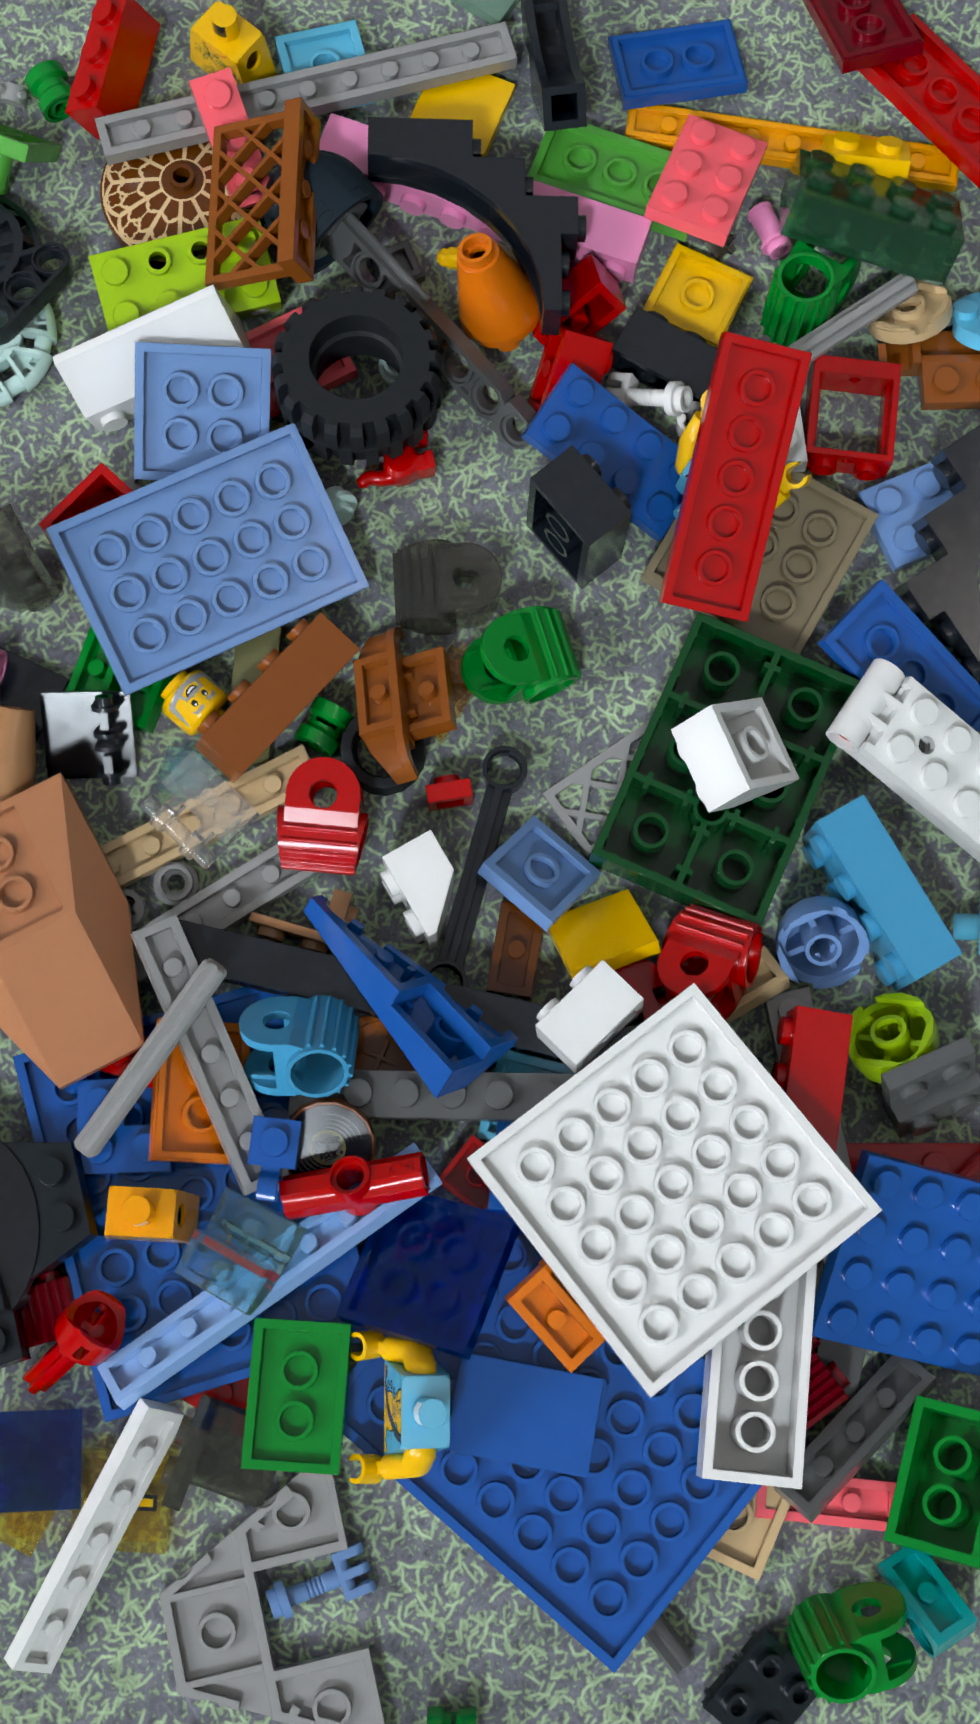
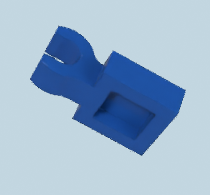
[247,1115,303,1202]

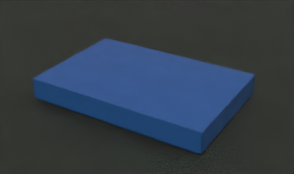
[608,19,748,110]
[444,1352,604,1478]

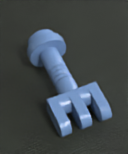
[265,1541,377,1620]

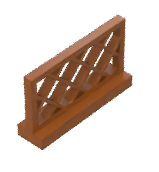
[205,97,321,290]

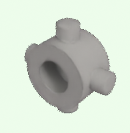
[0,82,32,108]

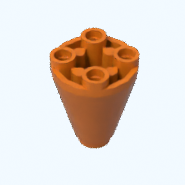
[457,233,539,352]

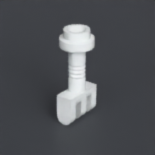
[605,372,693,417]

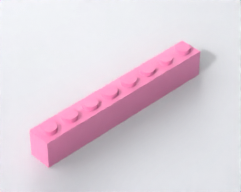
[319,113,652,283]

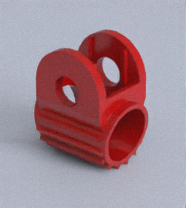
[277,757,370,875]
[657,904,764,1020]

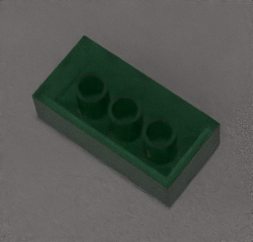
[780,149,965,287]

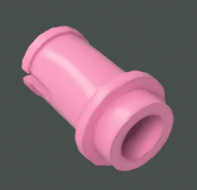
[747,201,793,260]

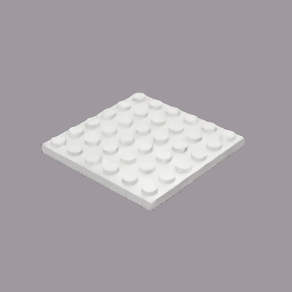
[467,983,882,1398]

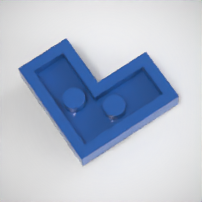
[77,1079,174,1176]

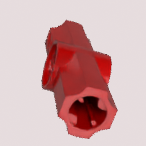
[280,1152,430,1220]

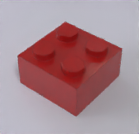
[439,1135,490,1215]

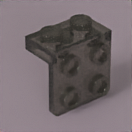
[159,1394,276,1511]

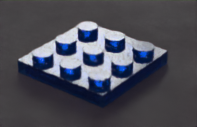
[336,1194,520,1360]

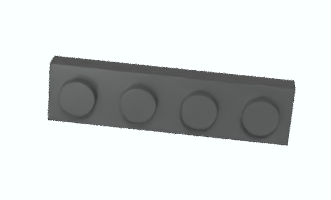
[774,1355,936,1523]

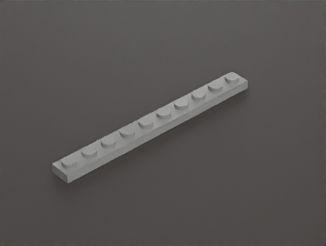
[94,22,517,166]

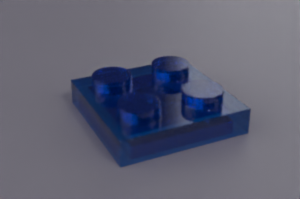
[0,1409,82,1513]

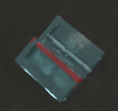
[175,1187,307,1315]

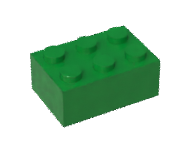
[883,1395,980,1570]

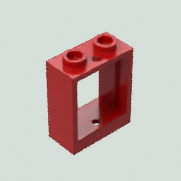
[803,355,902,481]

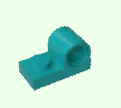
[878,1548,978,1658]

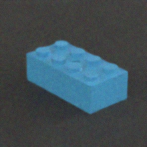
[802,794,963,992]

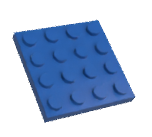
[812,1149,980,1376]

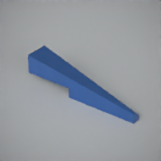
[304,895,518,1098]

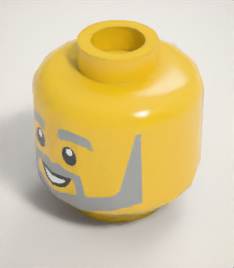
[160,670,227,736]

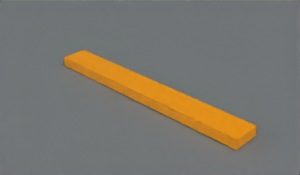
[625,105,959,193]

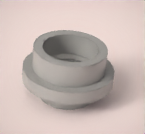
[153,861,199,906]

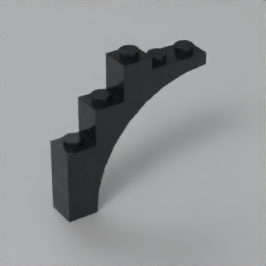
[521,0,587,131]
[368,117,586,335]
[893,425,980,685]

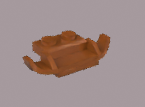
[877,331,980,410]
[353,627,457,785]

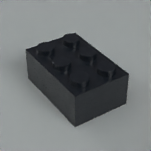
[526,445,632,589]

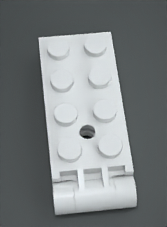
[826,658,980,863]

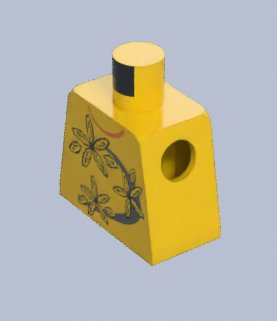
[190,1,277,85]

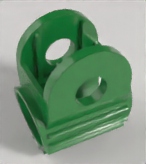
[760,232,861,347]
[460,606,582,705]
[785,1582,918,1705]

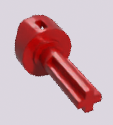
[23,1290,126,1395]

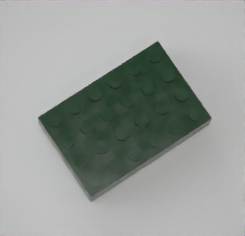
[589,612,860,928]

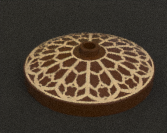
[100,141,268,270]

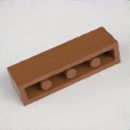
[194,612,360,783]

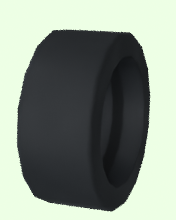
[340,716,426,796]

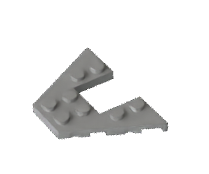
[159,1473,386,1724]

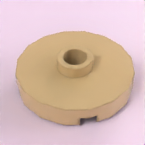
[868,279,953,344]

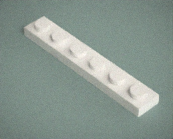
[4,1398,186,1674]

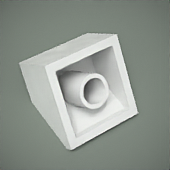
[671,697,800,813]

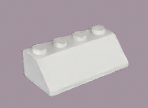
[52,285,251,432]

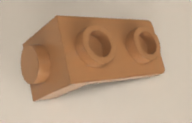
[249,889,360,954]

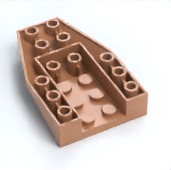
[0,773,145,1090]

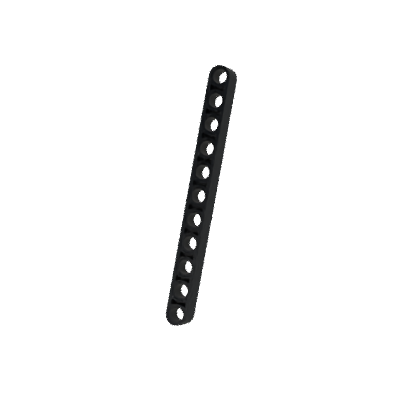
[178,919,636,1064]

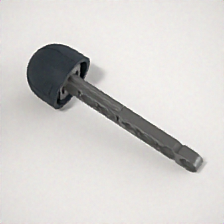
[263,150,537,449]

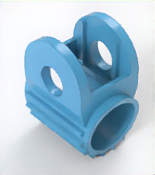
[239,995,360,1098]

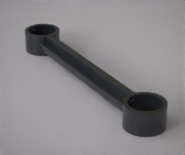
[426,746,527,987]

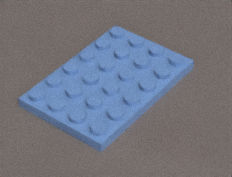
[46,423,369,696]

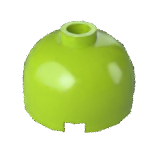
[849,992,940,1084]

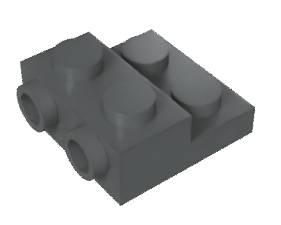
[881,1036,980,1138]

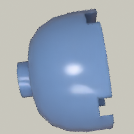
[775,895,870,989]

